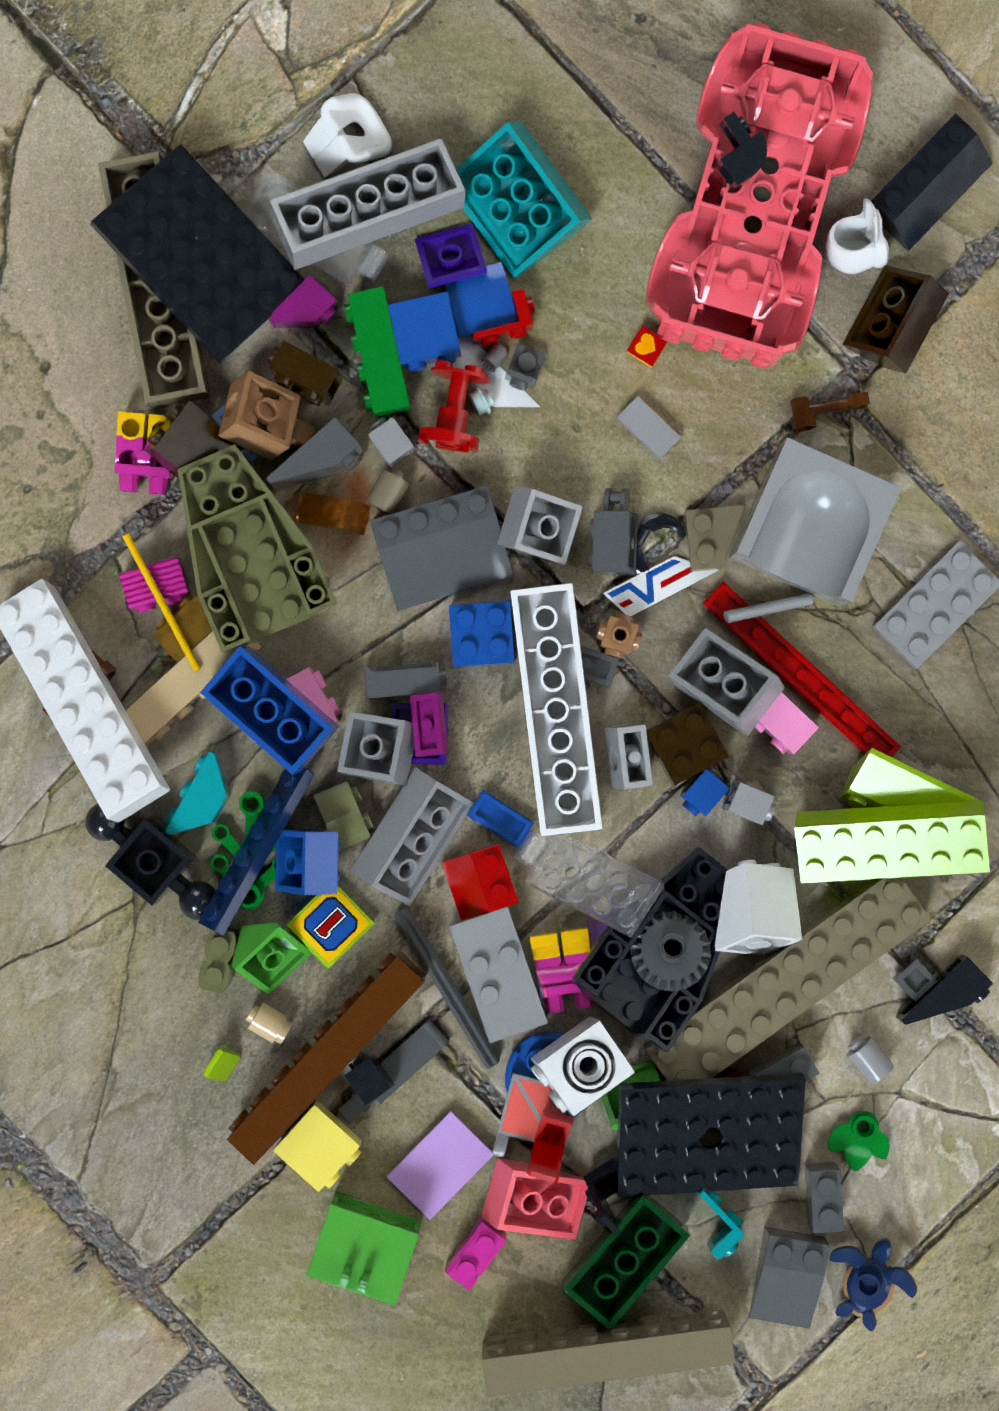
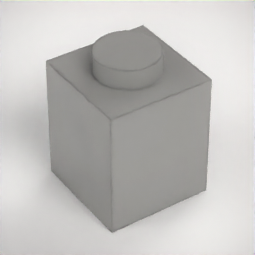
[368,417,415,468]

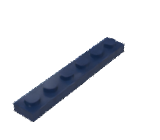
[198,768,315,936]

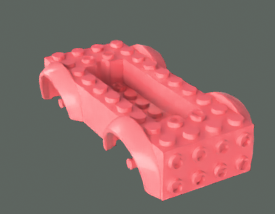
[646,23,873,369]

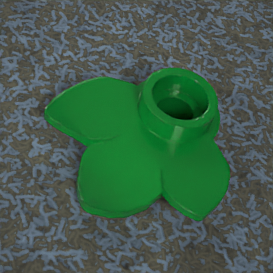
[828,1110,890,1171]

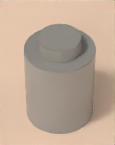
[847,1036,894,1085]

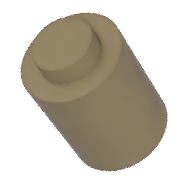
[366,467,410,515]

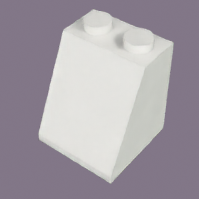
[715,860,802,956]

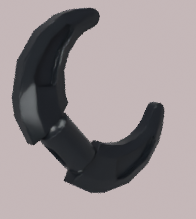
[636,513,686,575]

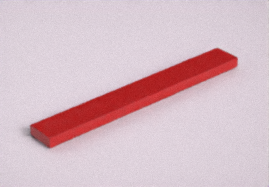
[702,581,901,757]

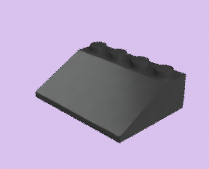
[370,486,514,611]

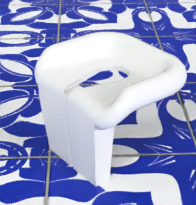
[303,93,392,178]

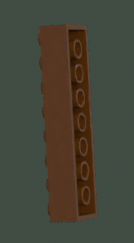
[227,951,427,1165]

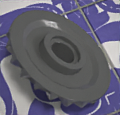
[630,911,711,991]

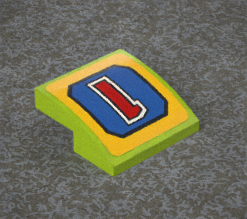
[286,886,375,969]

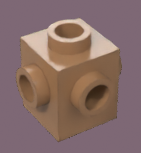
[596,613,642,659]

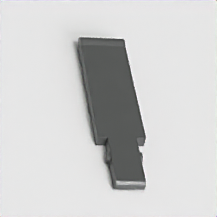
[337,1019,449,1124]

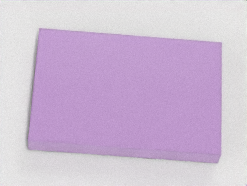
[387,1110,494,1220]

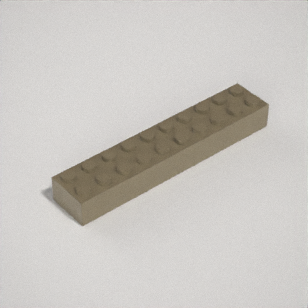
[643,877,932,1081]

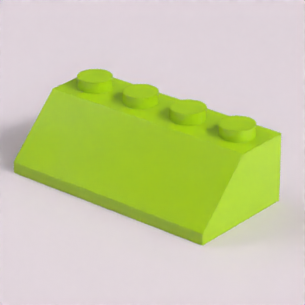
[840,748,979,808]

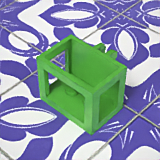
[306,1191,421,1306]

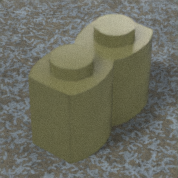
[314,780,375,850]
[199,927,239,993]

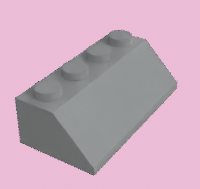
[351,767,474,906]

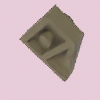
[685,505,744,572]

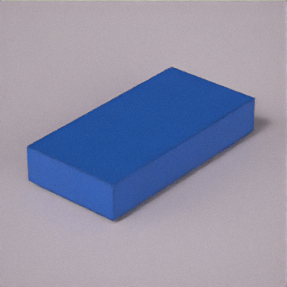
[467,790,534,848]

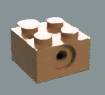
[218,370,316,461]

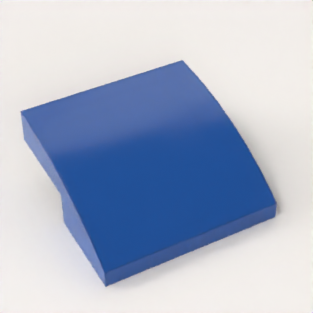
[445,262,518,338]

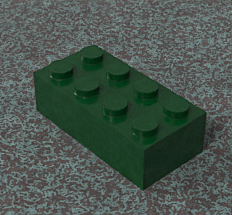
[562,1193,691,1330]

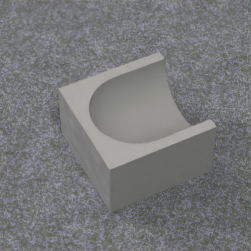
[729,437,902,607]

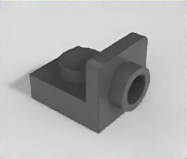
[505,343,546,391]

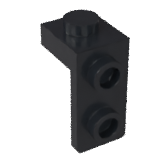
[583,1157,620,1235]

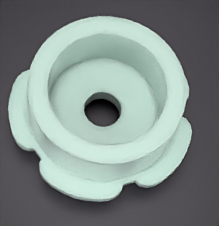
[468,386,494,416]

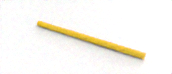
[122,533,201,672]

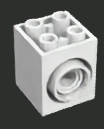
[531,1016,635,1116]

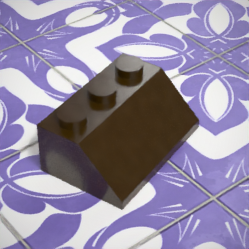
[843,265,949,374]

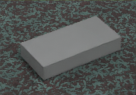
[616,396,682,460]

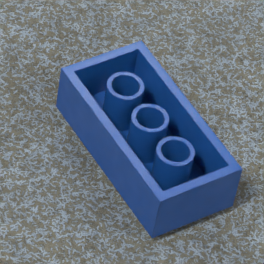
[200,646,340,775]

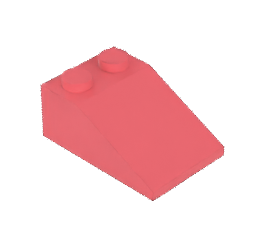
[481,1158,588,1240]

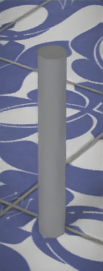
[724,593,813,623]

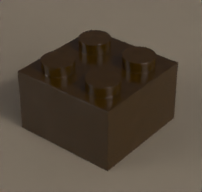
[646,702,729,786]

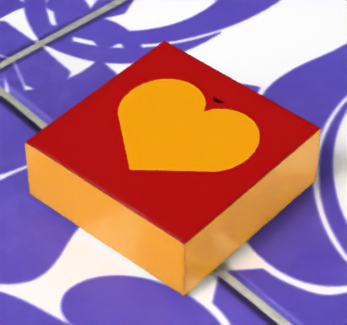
[626,325,668,369]

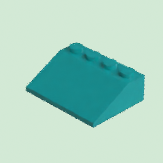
[456,121,593,278]

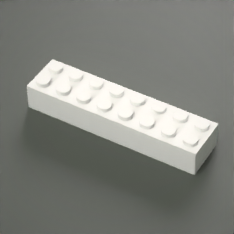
[0,578,170,823]
[511,583,602,836]

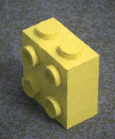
[273,1100,362,1192]

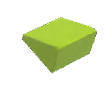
[203,1045,241,1082]

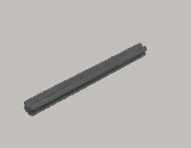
[394,907,500,1069]

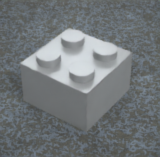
[497,486,583,565]
[337,711,414,786]

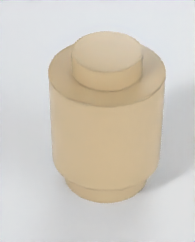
[245,1002,293,1044]

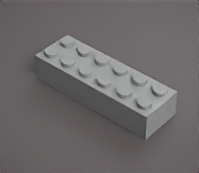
[270,139,465,270]

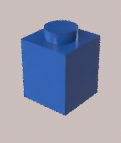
[680,769,730,817]

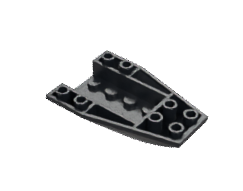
[572,847,728,1052]

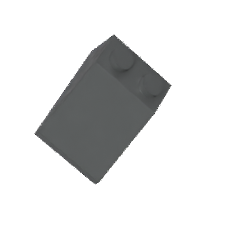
[266,417,364,491]
[749,1226,830,1329]

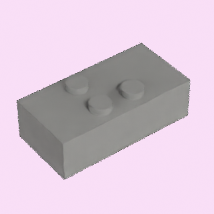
[449,906,548,1043]

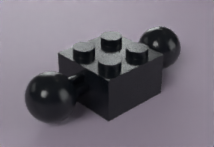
[85,804,216,920]

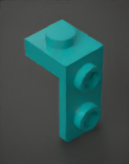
[698,1189,745,1260]

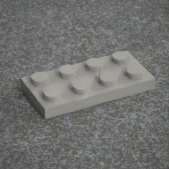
[872,541,999,669]

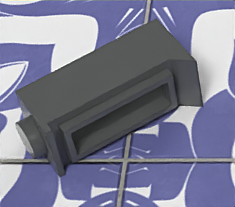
[365,662,447,699]

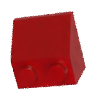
[441,843,519,920]

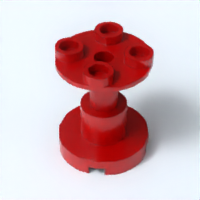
[418,360,491,453]

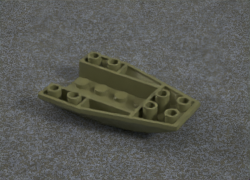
[178,444,337,653]

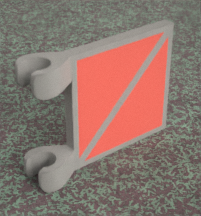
[493,1073,566,1157]

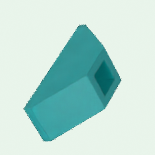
[164,751,230,835]

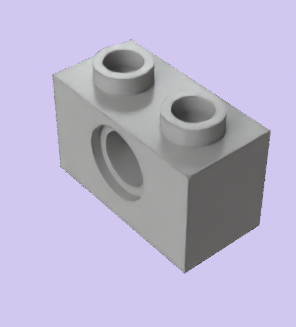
[604,724,653,790]
[722,781,776,825]

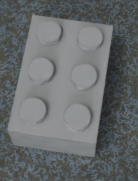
[668,628,785,736]

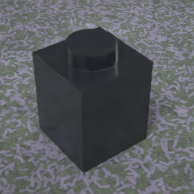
[344,1055,395,1106]

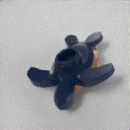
[829,1238,917,1331]

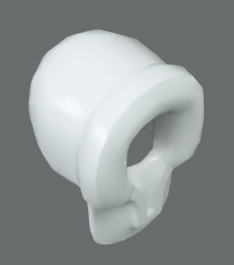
[826,198,889,274]

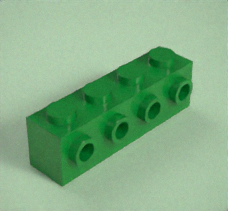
[344,287,411,418]

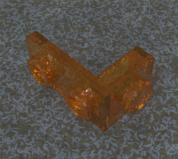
[295,493,370,535]

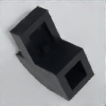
[716,112,767,191]

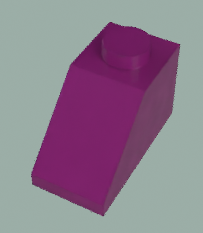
[268,275,338,328]

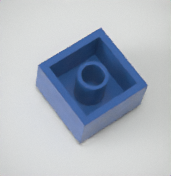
[449,601,514,668]
[275,829,341,895]

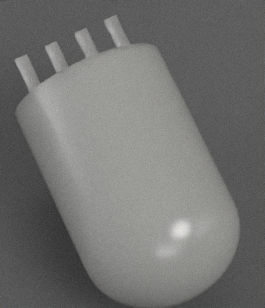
[480,344,508,374]

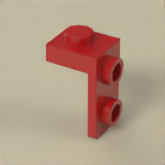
[472,289,535,347]
[527,1108,574,1183]

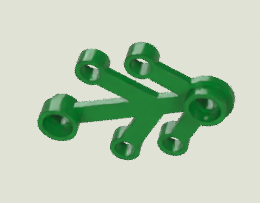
[210,791,289,910]

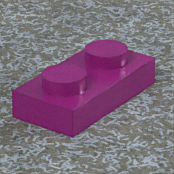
[410,692,448,757]

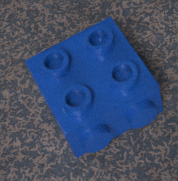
[388,292,461,372]

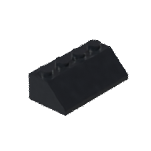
[871,113,993,252]

